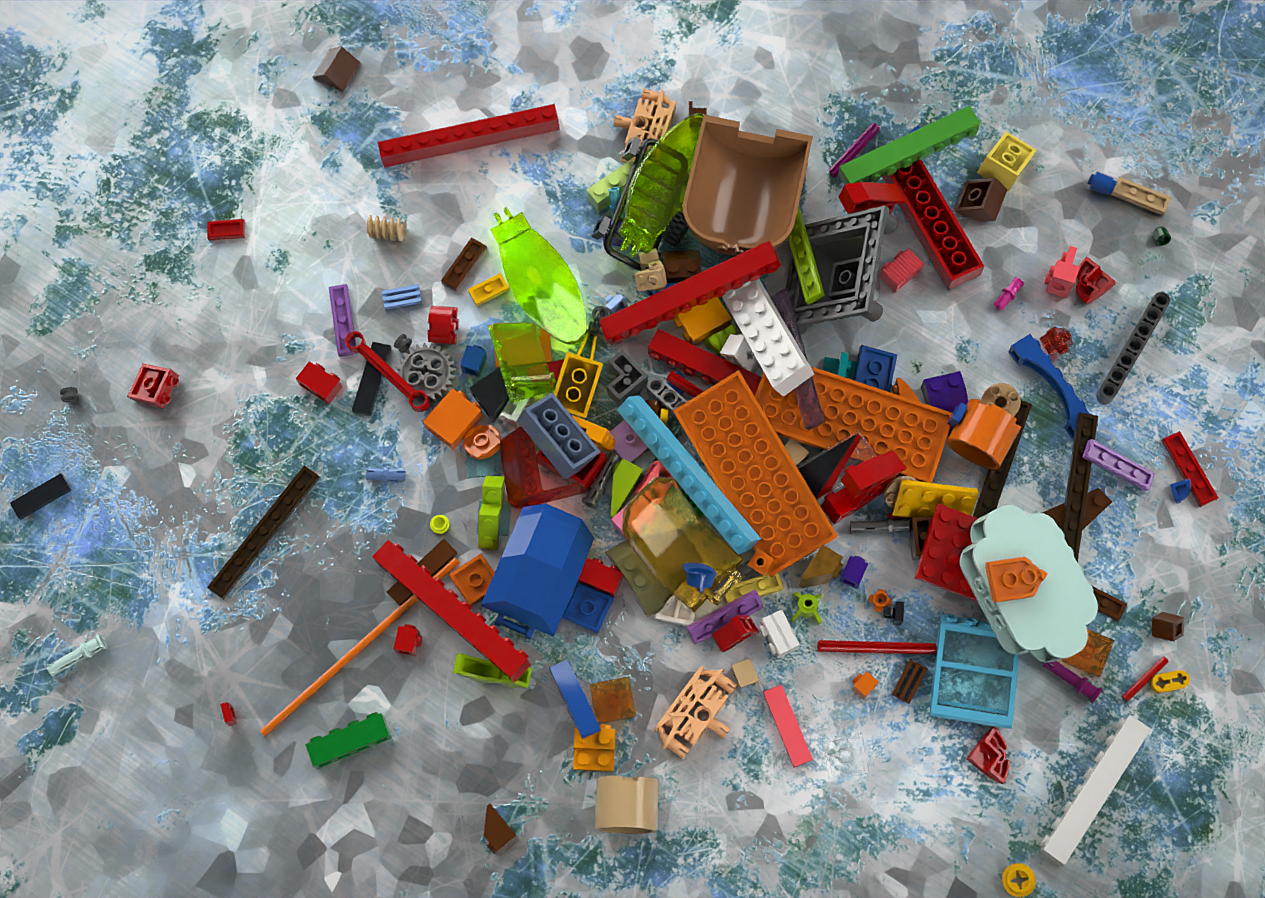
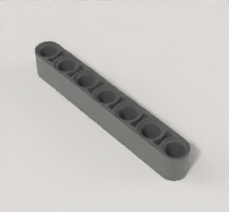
[1096,292,1170,405]

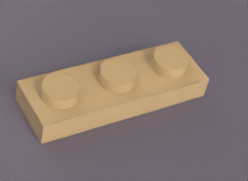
[1111,177,1172,215]

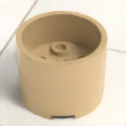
[595,776,659,834]

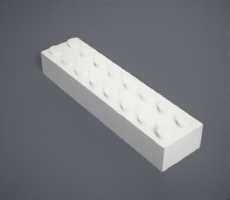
[722,279,814,397]

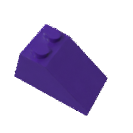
[921,371,968,437]

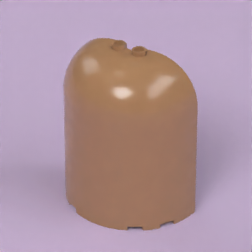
[683,115,813,257]

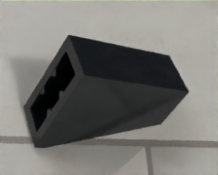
[469,362,519,423]

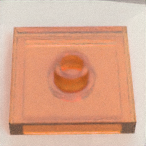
[1062,629,1114,677]
[589,676,636,724]

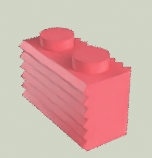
[880,248,924,292]

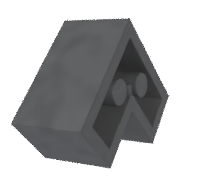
[607,350,648,407]

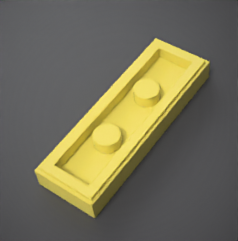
[721,574,784,604]

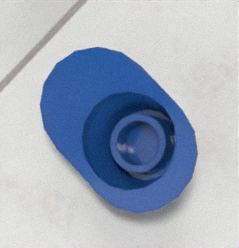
[683,563,718,593]

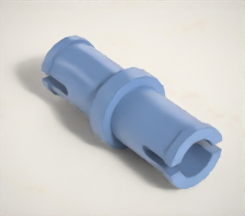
[366,467,406,482]

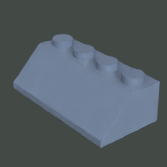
[517,393,601,480]

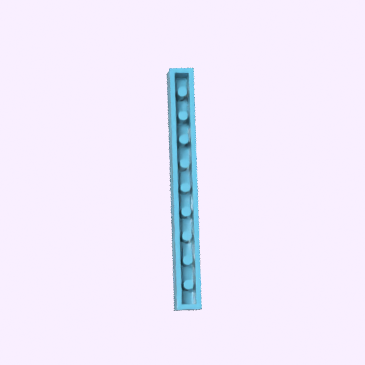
[617,395,761,555]

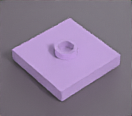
[610,420,649,463]

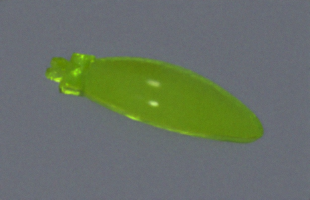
[617,113,704,258]
[490,207,587,345]

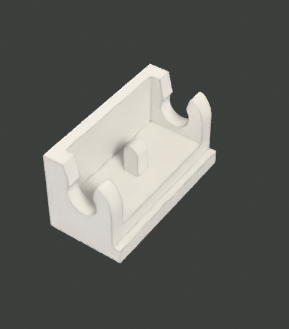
[499,383,536,428]

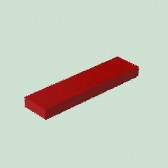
[1161,431,1219,507]

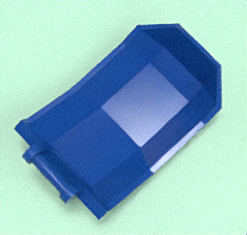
[480,503,594,640]

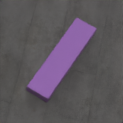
[329,284,357,357]
[1082,439,1155,491]
[686,589,763,645]

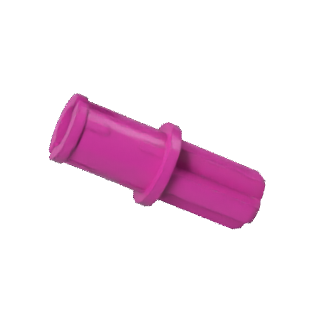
[994,277,1024,310]

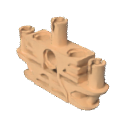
[613,88,677,169]
[654,666,738,760]

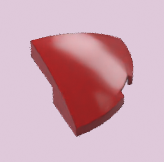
[1076,256,1116,305]
[966,726,1010,784]

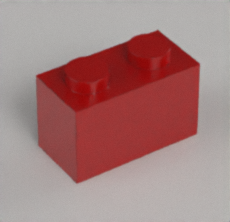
[296,361,342,404]
[578,558,624,598]

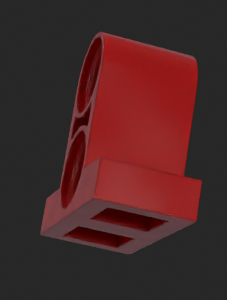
[712,615,759,652]

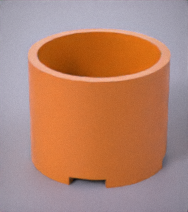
[947,399,1021,470]

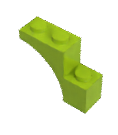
[478,475,505,550]
[453,653,532,688]

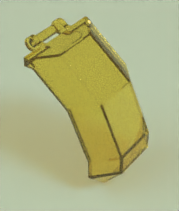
[622,477,743,613]

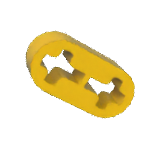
[1150,670,1190,694]

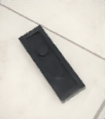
[10,473,71,520]

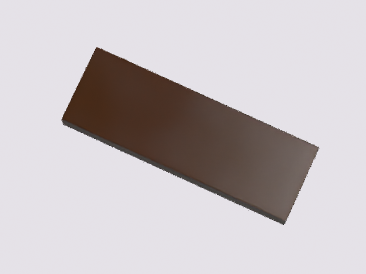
[441,237,487,292]

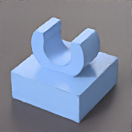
[605,294,628,315]

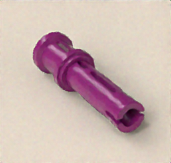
[1043,661,1103,704]

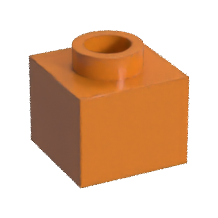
[747,549,776,576]
[852,671,879,700]

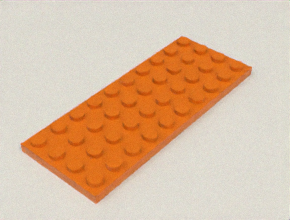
[755,366,952,483]
[673,370,839,577]

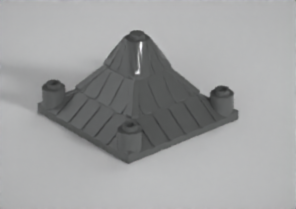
[781,206,897,335]

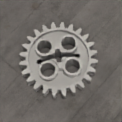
[396,343,457,403]

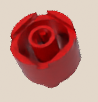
[427,306,459,345]

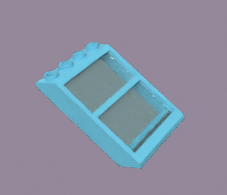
[930,614,1019,729]

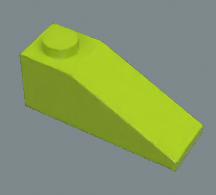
[610,459,643,519]

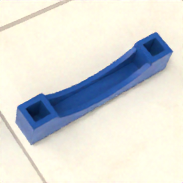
[1008,334,1098,440]

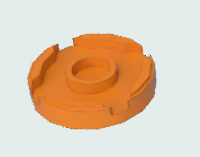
[463,424,501,460]

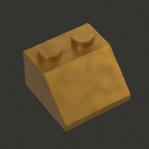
[799,544,843,588]

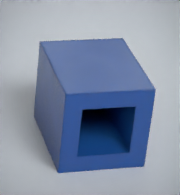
[460,345,487,377]

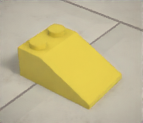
[977,132,1037,192]

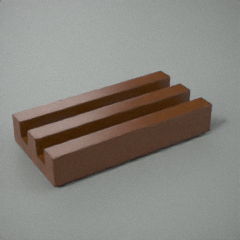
[891,659,928,704]

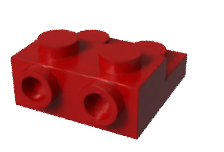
[127,363,179,409]

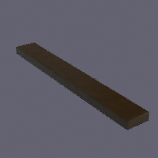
[973,400,1032,518]
[1061,412,1098,563]
[207,465,320,600]

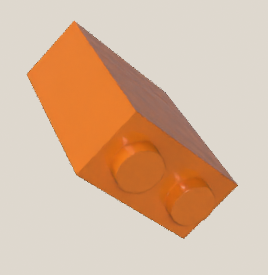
[423,388,483,450]

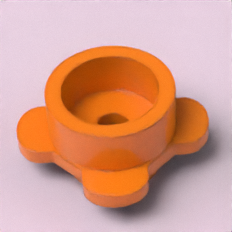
[868,589,892,612]

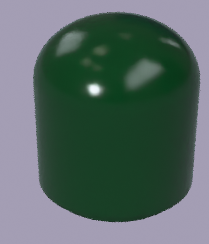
[1153,227,1171,246]

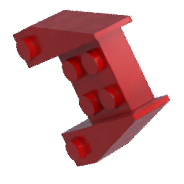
[838,182,905,214]
[821,450,907,524]

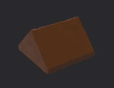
[313,46,361,92]

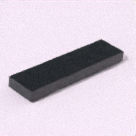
[352,342,391,416]

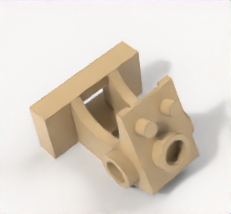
[634,248,667,291]

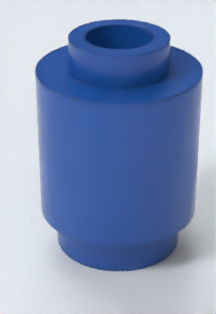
[1087,172,1117,195]

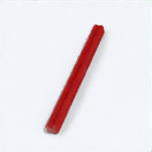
[817,640,937,655]

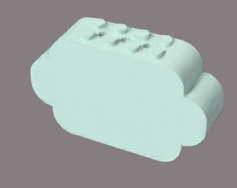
[960,505,1098,663]

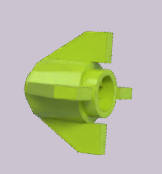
[704,324,737,356]
[791,592,823,625]

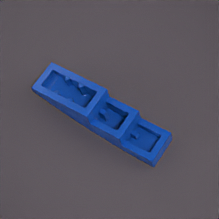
[549,660,601,739]

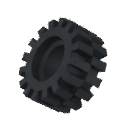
[662,211,688,247]

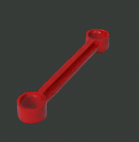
[345,331,430,412]

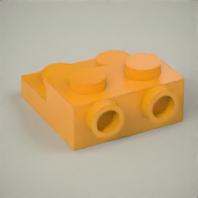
[572,415,616,452]
[573,724,616,772]

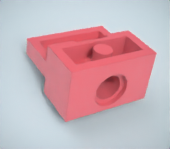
[1044,246,1080,298]

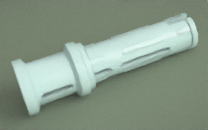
[47,634,108,676]

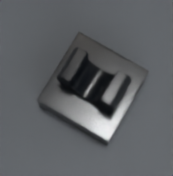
[884,601,904,626]

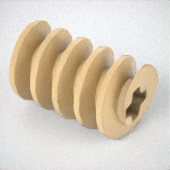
[367,215,407,242]

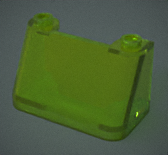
[488,322,556,403]

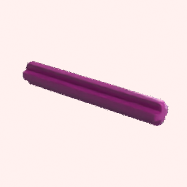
[828,123,880,178]

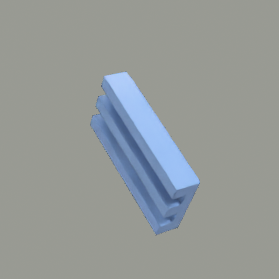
[382,284,422,310]

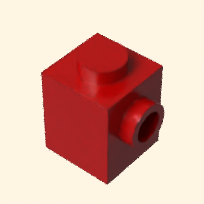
[393,624,422,656]

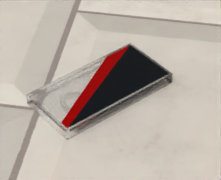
[797,429,877,500]

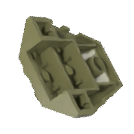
[605,528,703,617]

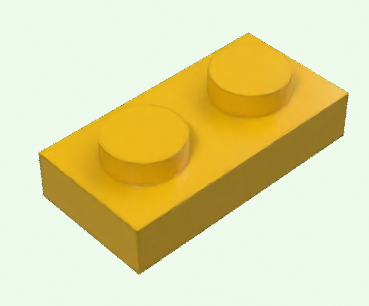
[468,273,510,307]

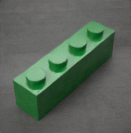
[305,712,392,769]

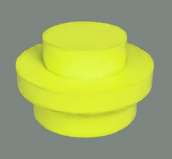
[430,515,450,534]

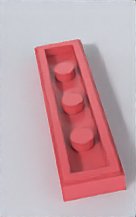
[763,684,813,768]

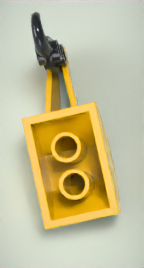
[554,309,603,418]

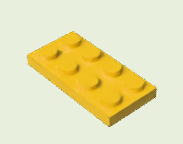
[892,479,979,518]

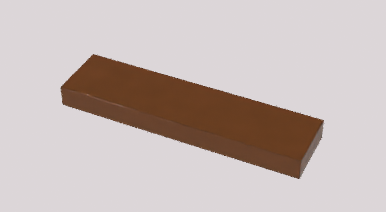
[386,539,458,606]

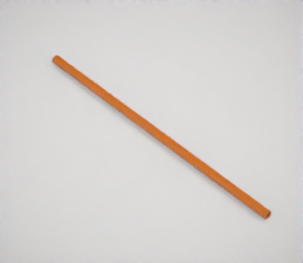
[260,557,460,736]

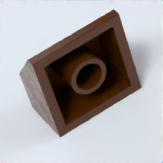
[954,178,1007,222]
[663,250,702,284]
[484,803,520,856]

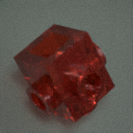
[1039,327,1074,355]

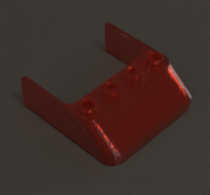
[499,426,585,509]

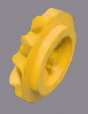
[1002,863,1036,897]

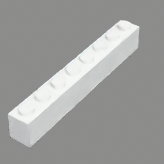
[1040,715,1151,866]

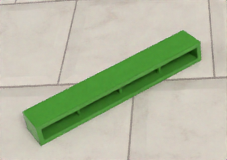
[838,105,981,185]

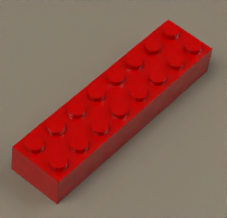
[882,159,984,290]

